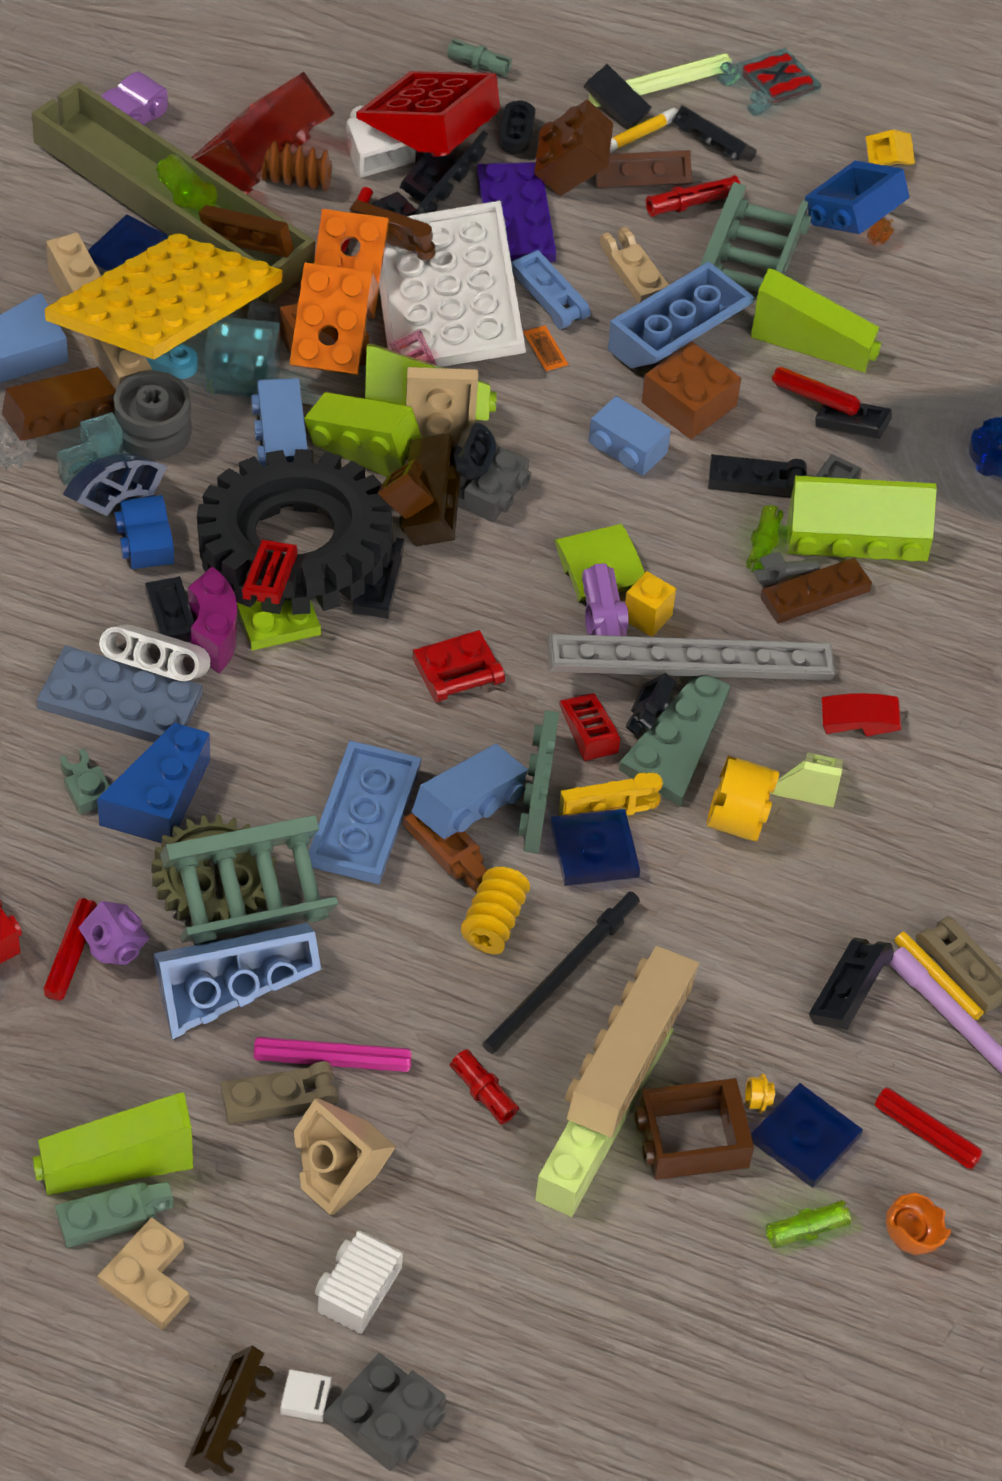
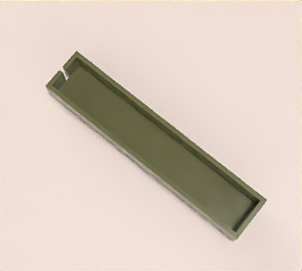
[32,81,315,303]

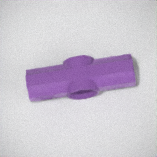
[582,564,628,636]

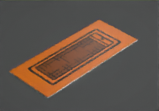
[523,325,569,372]

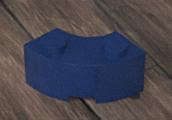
[63,453,167,516]

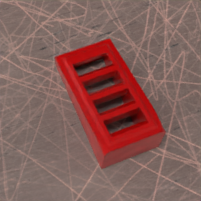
[559,693,620,761]

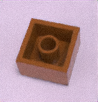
[641,341,741,439]

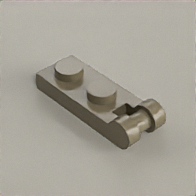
[916,916,1002,1014]
[221,1061,339,1124]

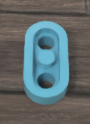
[146,344,198,379]

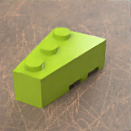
[304,392,422,477]

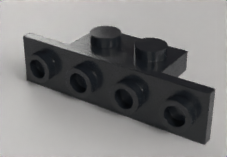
[399,130,488,215]

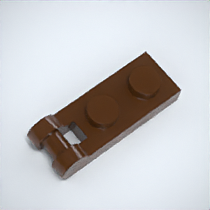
[350,200,436,261]

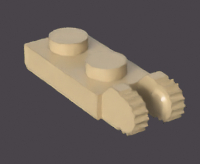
[600,227,669,303]

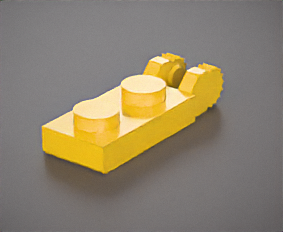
[558,772,663,827]

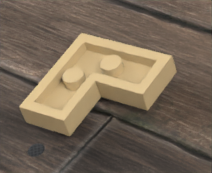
[97,1217,190,1330]

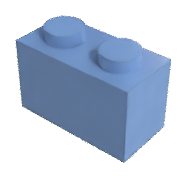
[588,396,671,476]

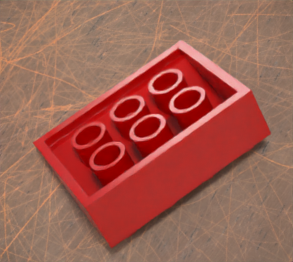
[356,71,501,156]

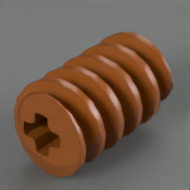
[261,141,333,192]

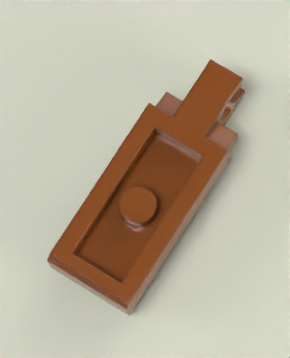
[403,813,487,892]

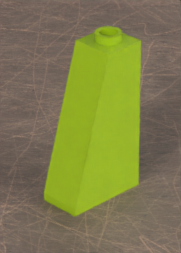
[751,268,882,373]
[365,344,497,420]
[32,1092,193,1195]

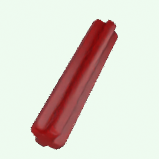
[772,366,861,416]
[44,898,97,1001]
[875,1087,983,1169]

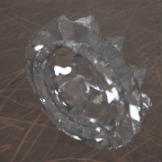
[0,423,37,470]

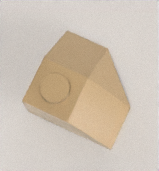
[294,1098,396,1215]

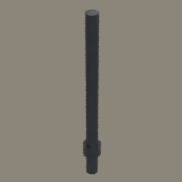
[482,891,640,1054]

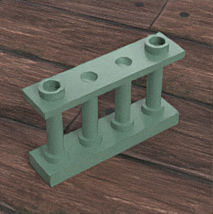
[699,182,811,291]
[160,815,338,945]

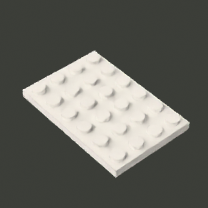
[379,201,526,367]

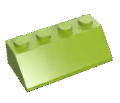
[786,476,937,562]

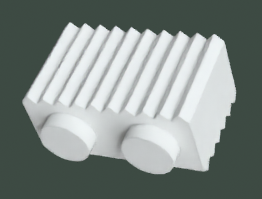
[315,1230,403,1334]

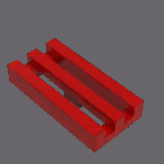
[242,540,298,604]

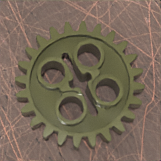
[151,814,277,926]

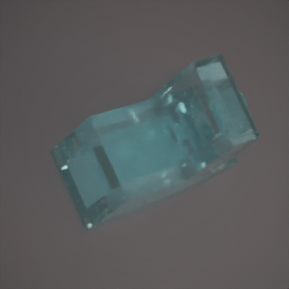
[57,412,124,485]

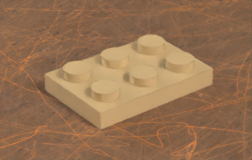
[406,367,478,445]

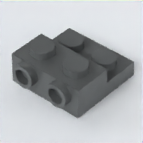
[458,446,531,523]
[324,1353,447,1471]

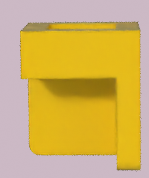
[866,129,915,166]

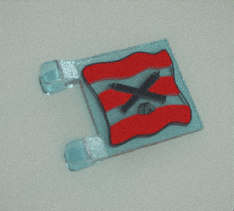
[718,48,822,116]

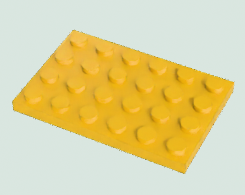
[45,234,282,360]

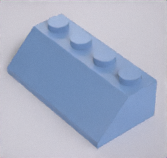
[608,261,755,368]

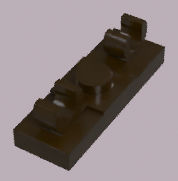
[184,1345,274,1476]

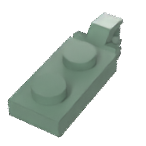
[55,1182,174,1248]

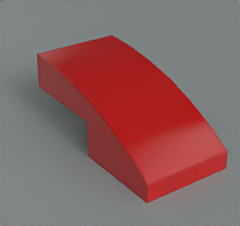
[822,693,902,736]

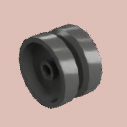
[113,371,192,460]

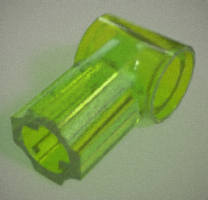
[155,154,217,211]

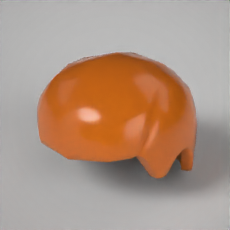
[886,1192,951,1255]

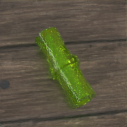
[746,505,784,572]
[765,1200,851,1249]

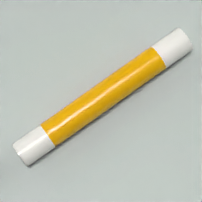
[610,108,678,153]

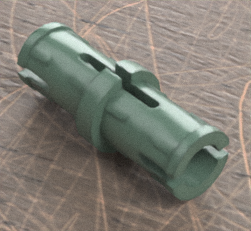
[447,38,512,77]

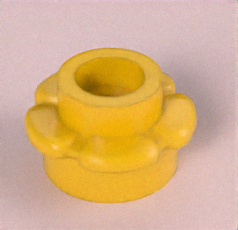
[745,1074,775,1113]

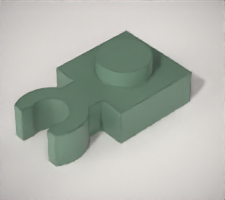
[60,749,110,815]

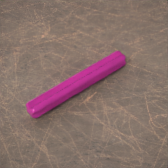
[253,1037,412,1072]

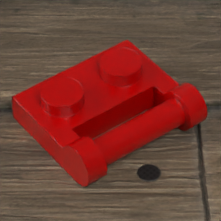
[412,630,505,703]

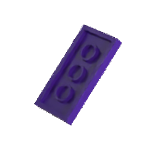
[476,162,556,263]

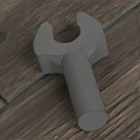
[754,552,820,587]

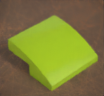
[554,523,645,602]

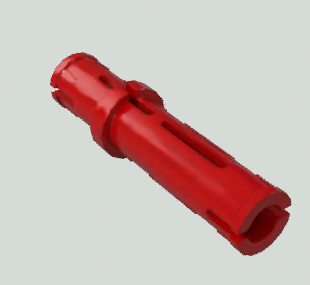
[645,175,741,217]

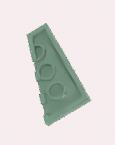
[619,675,731,806]
[518,710,560,854]

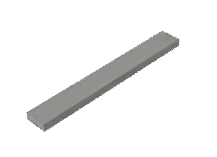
[547,634,835,680]

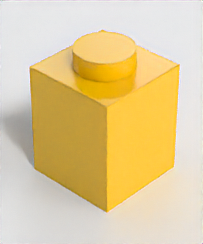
[625,571,677,637]

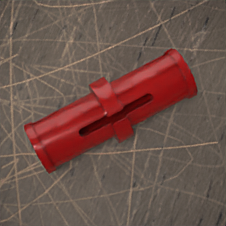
[450,1049,519,1125]

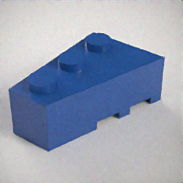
[97,723,210,843]

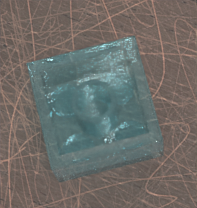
[205,317,280,398]

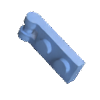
[511,250,591,330]

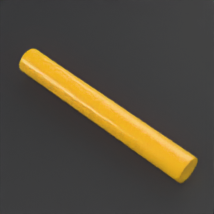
[894,931,984,1021]

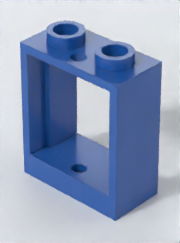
[805,160,910,235]

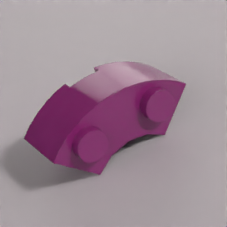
[188,567,237,673]

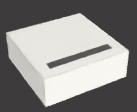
[280,1369,331,1422]

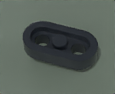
[498,100,536,153]
[454,423,497,480]

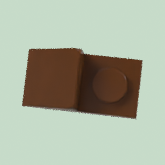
[378,458,434,518]

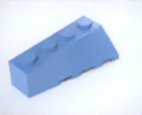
[153,923,321,1039]

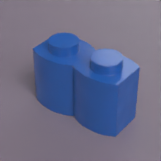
[114,495,174,569]

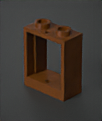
[634,1078,754,1180]

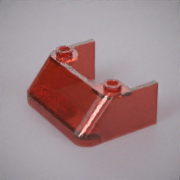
[192,71,335,195]

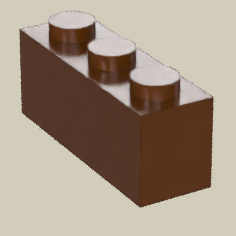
[2,366,116,441]

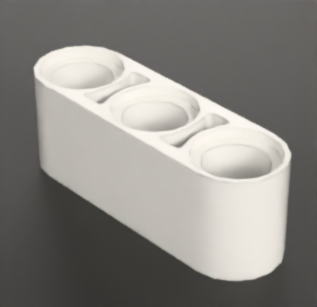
[99,624,210,681]

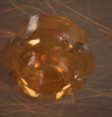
[866,217,895,246]

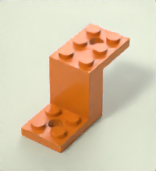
[289,209,389,376]

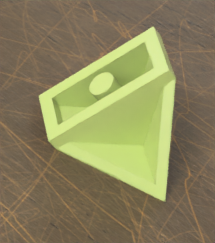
[770,752,843,808]

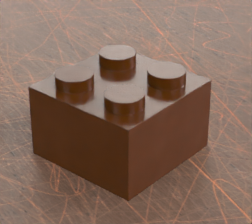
[534,99,614,196]

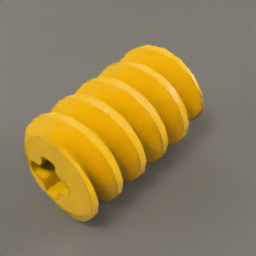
[460,867,530,955]

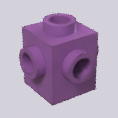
[78,901,150,965]

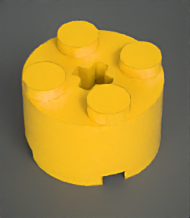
[706,756,780,842]

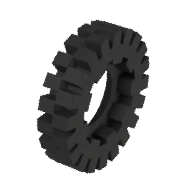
[197,449,393,615]

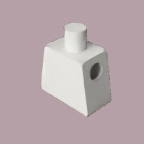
[346,106,416,178]

